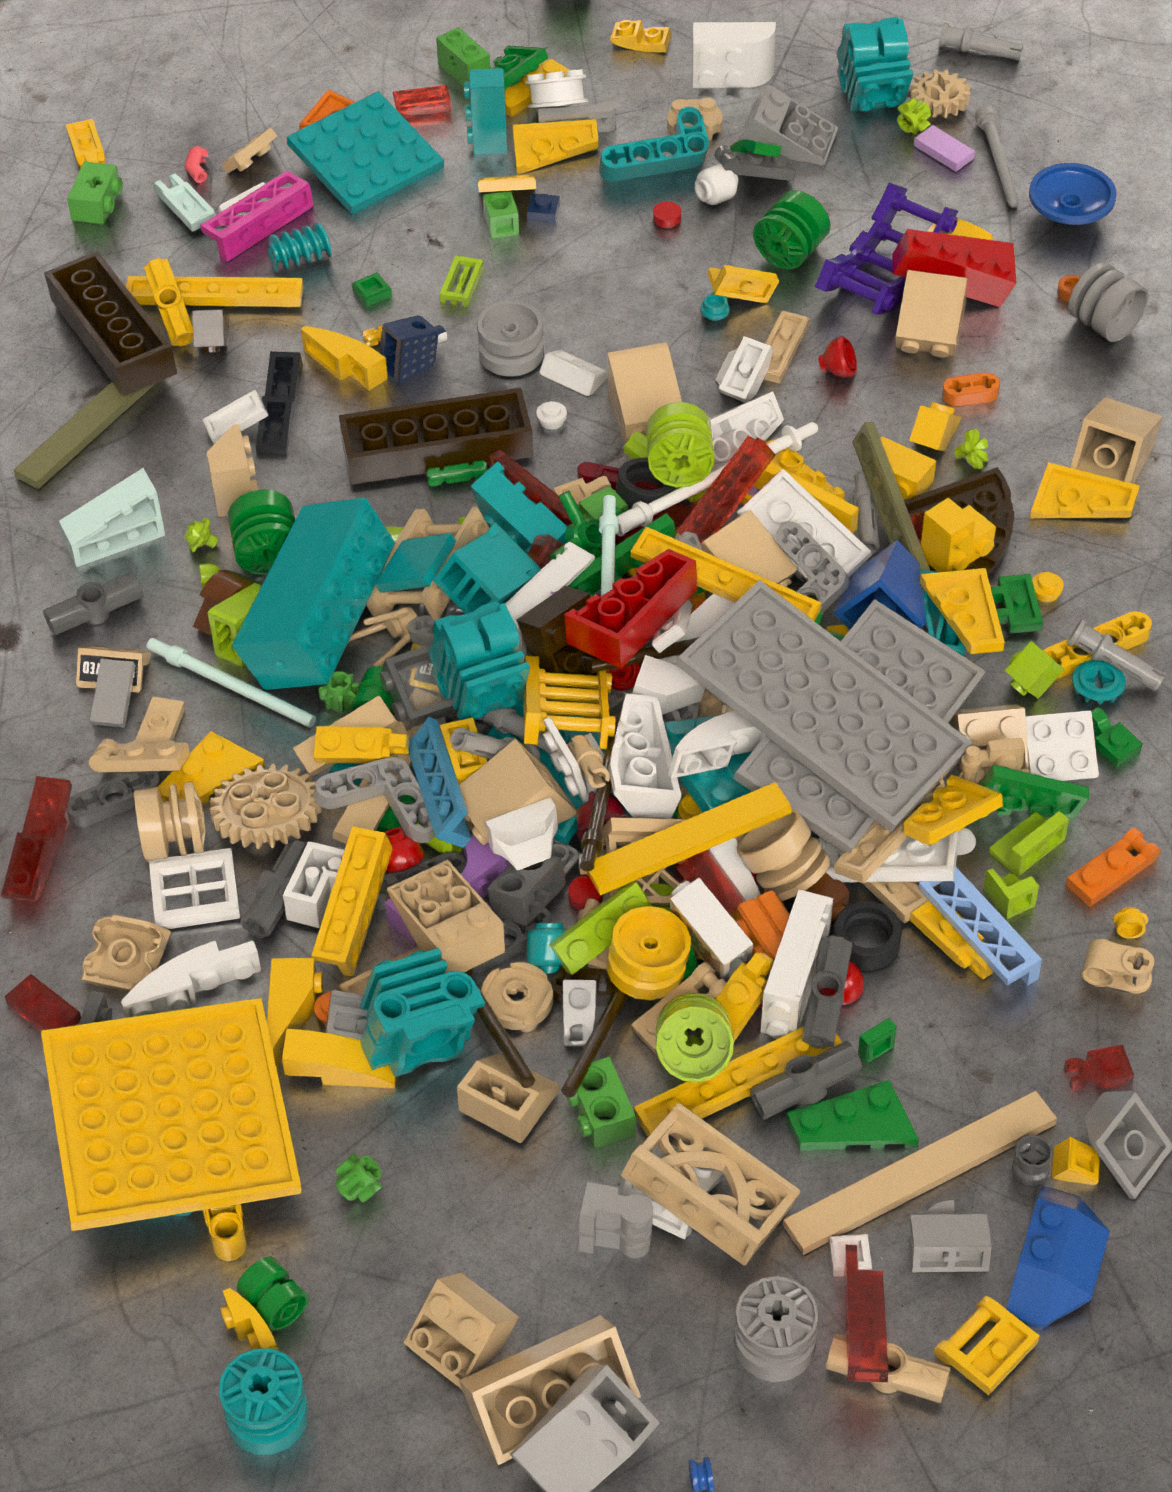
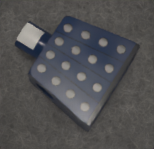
[380,315,447,386]

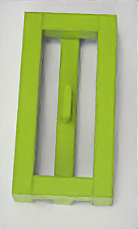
[439,255,484,307]

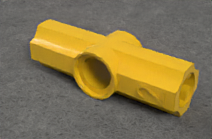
[144,258,194,347]

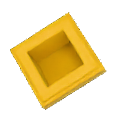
[1051,1137,1100,1185]

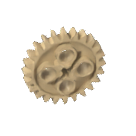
[210,763,322,849]

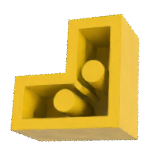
[921,498,996,572]

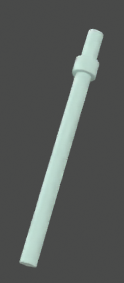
[599,495,619,596]
[147,638,316,728]

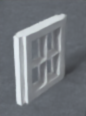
[149,848,240,929]

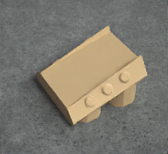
[80,914,171,992]

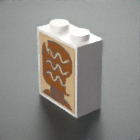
[670,878,753,982]

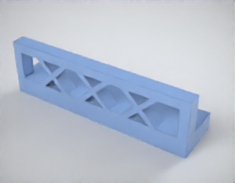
[918,867,1042,986]

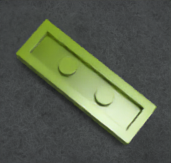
[548,881,652,975]

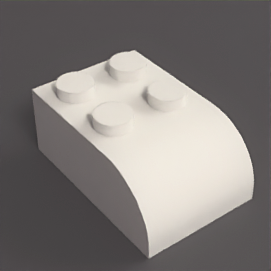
[692,22,776,88]

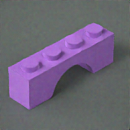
[385,835,511,947]

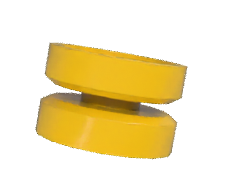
[606,906,691,1000]

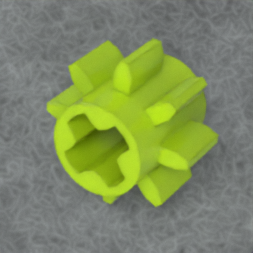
[897,98,932,135]

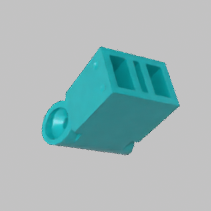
[433,522,542,614]

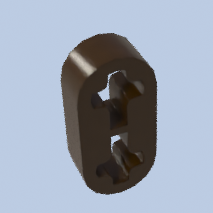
[551,969,617,1006]

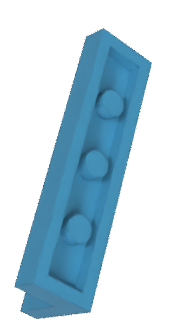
[409,717,471,848]

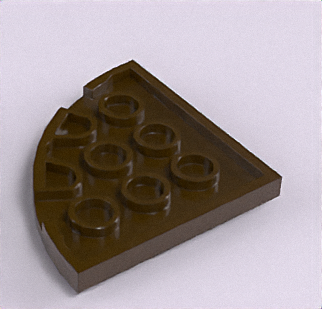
[904,467,1014,576]

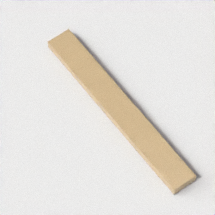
[783,1091,1057,1255]

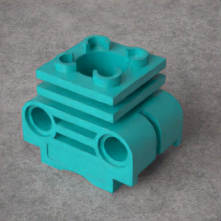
[836,17,913,112]
[428,601,530,720]
[360,948,485,1077]

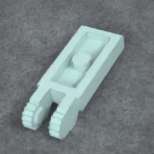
[153,173,216,232]

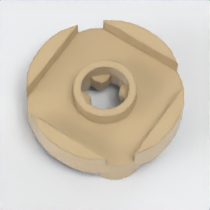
[667,98,723,141]
[481,962,553,1032]

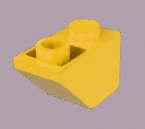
[909,402,962,451]

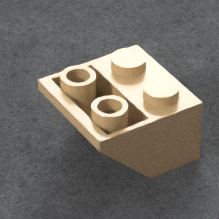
[207,424,258,518]
[951,704,1030,774]
[457,1053,561,1144]
[404,1272,519,1389]

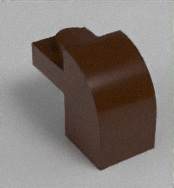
[193,570,262,636]

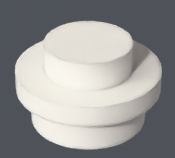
[536,401,567,430]

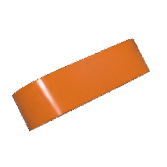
[942,373,1000,406]

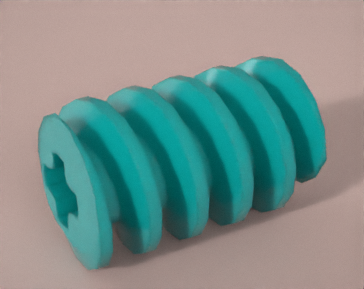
[267,223,332,272]

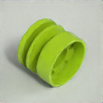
[646,402,714,487]
[656,993,734,1083]

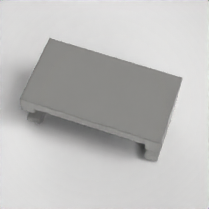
[909,1214,992,1272]

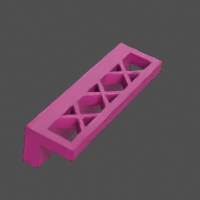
[200,170,314,262]

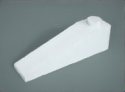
[608,693,682,819]

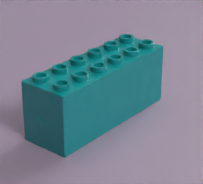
[232,497,395,690]

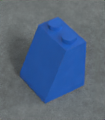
[834,540,926,630]

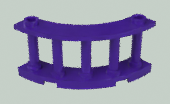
[815,182,958,315]

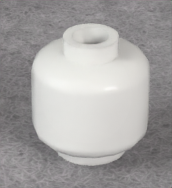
[695,164,738,205]

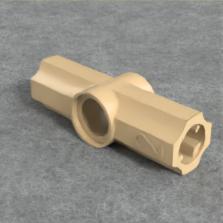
[826,1334,951,1403]

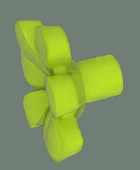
[954,429,989,469]

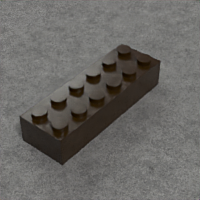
[44,251,178,396]
[339,388,534,485]

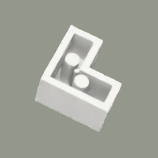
[283,841,344,928]

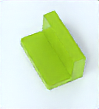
[989,811,1069,877]

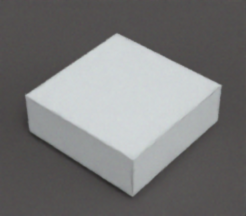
[829,1234,872,1277]

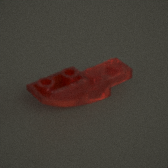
[1,776,72,902]

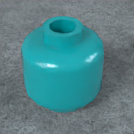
[527,923,568,973]

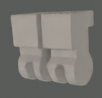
[578,1182,653,1258]

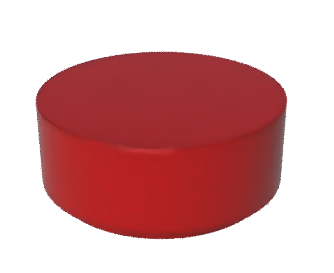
[653,201,682,228]
[568,876,603,910]

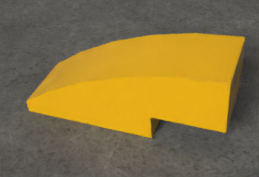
[301,326,388,390]
[282,1029,396,1088]

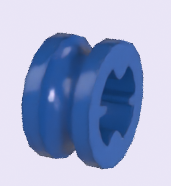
[688,1457,714,1492]

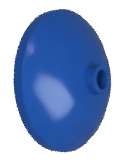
[1029,163,1117,225]

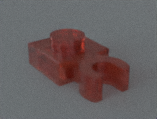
[1064,1044,1134,1089]

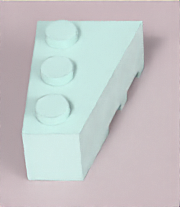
[59,468,165,567]

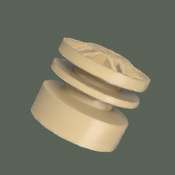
[134,781,206,862]
[737,809,830,901]

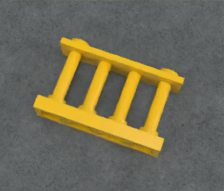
[523,656,615,749]

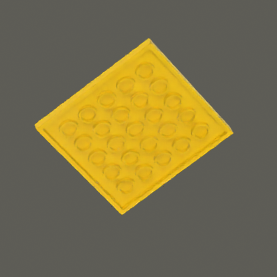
[41,998,301,1232]

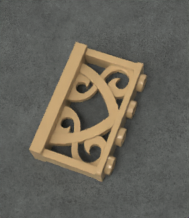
[621,1103,800,1266]

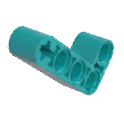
[599,107,709,182]

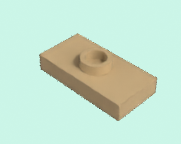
[135,696,185,744]

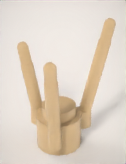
[348,606,418,667]

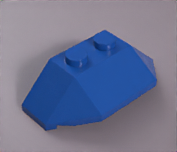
[1006,1185,1110,1329]

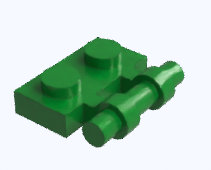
[990,574,1043,633]

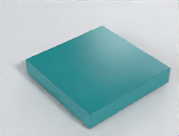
[375,533,456,593]

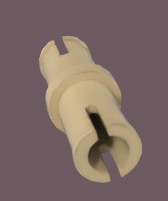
[568,735,610,788]

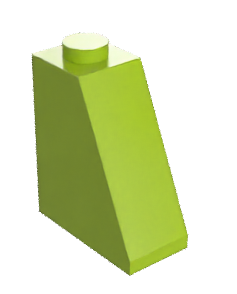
[207,583,262,667]

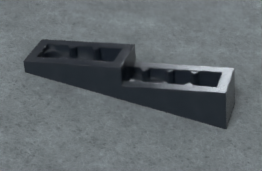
[256,351,303,453]

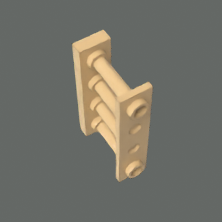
[366,507,489,620]

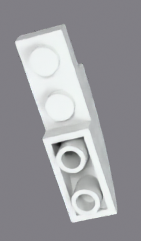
[668,711,765,779]
[121,941,261,1018]

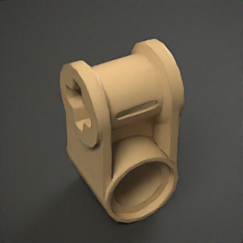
[1082,939,1154,994]

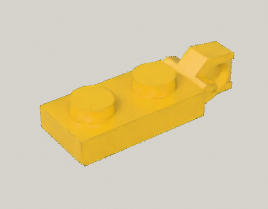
[65,119,105,169]
[313,726,410,764]
[910,901,994,980]
[698,952,774,1042]

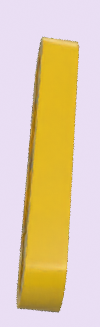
[1044,611,1152,679]

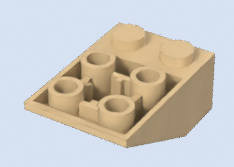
[387,860,505,973]

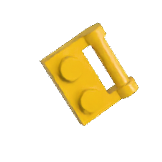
[934,1296,1039,1395]

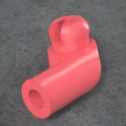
[184,146,208,183]

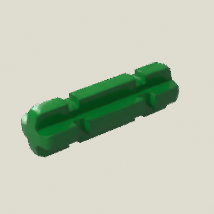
[427,460,488,486]

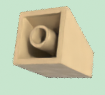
[896,270,967,358]
[607,342,682,444]
[1070,397,1163,484]
[701,510,798,588]
[459,739,577,846]

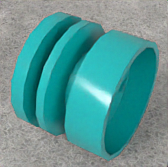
[219,1348,309,1455]

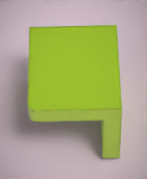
[983,868,1039,920]

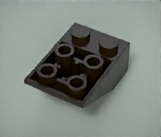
[516,586,597,702]

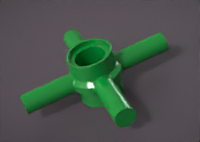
[550,490,622,560]

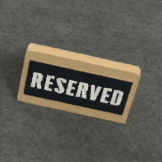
[76,645,151,692]

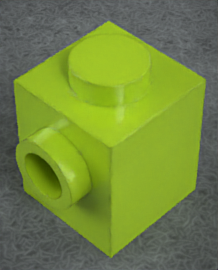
[1004,641,1065,699]

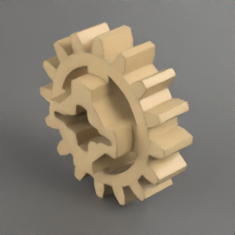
[910,69,971,118]

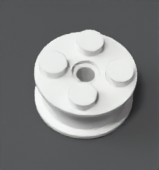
[525,69,589,108]

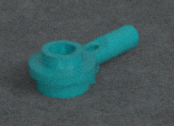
[700,292,730,321]

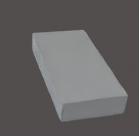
[90,659,136,728]

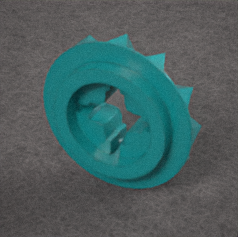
[1072,660,1126,705]

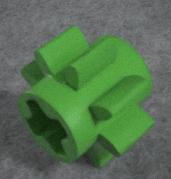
[319,671,360,712]
[335,1153,382,1203]

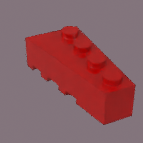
[892,229,1016,308]
[564,549,697,669]

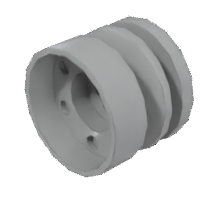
[1068,262,1149,342]
[734,1276,819,1382]

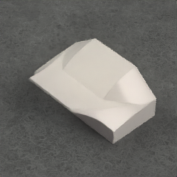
[715,336,773,403]
[485,797,558,870]

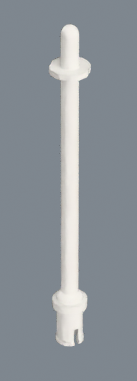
[617,422,818,536]

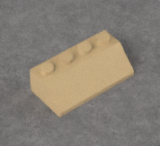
[459,1315,641,1465]

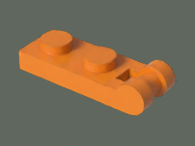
[1066,827,1161,907]

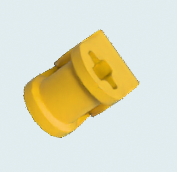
[203,1204,247,1261]

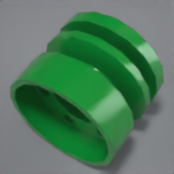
[753,190,831,270]
[227,489,295,575]

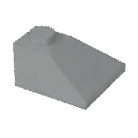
[1084,1091,1172,1199]

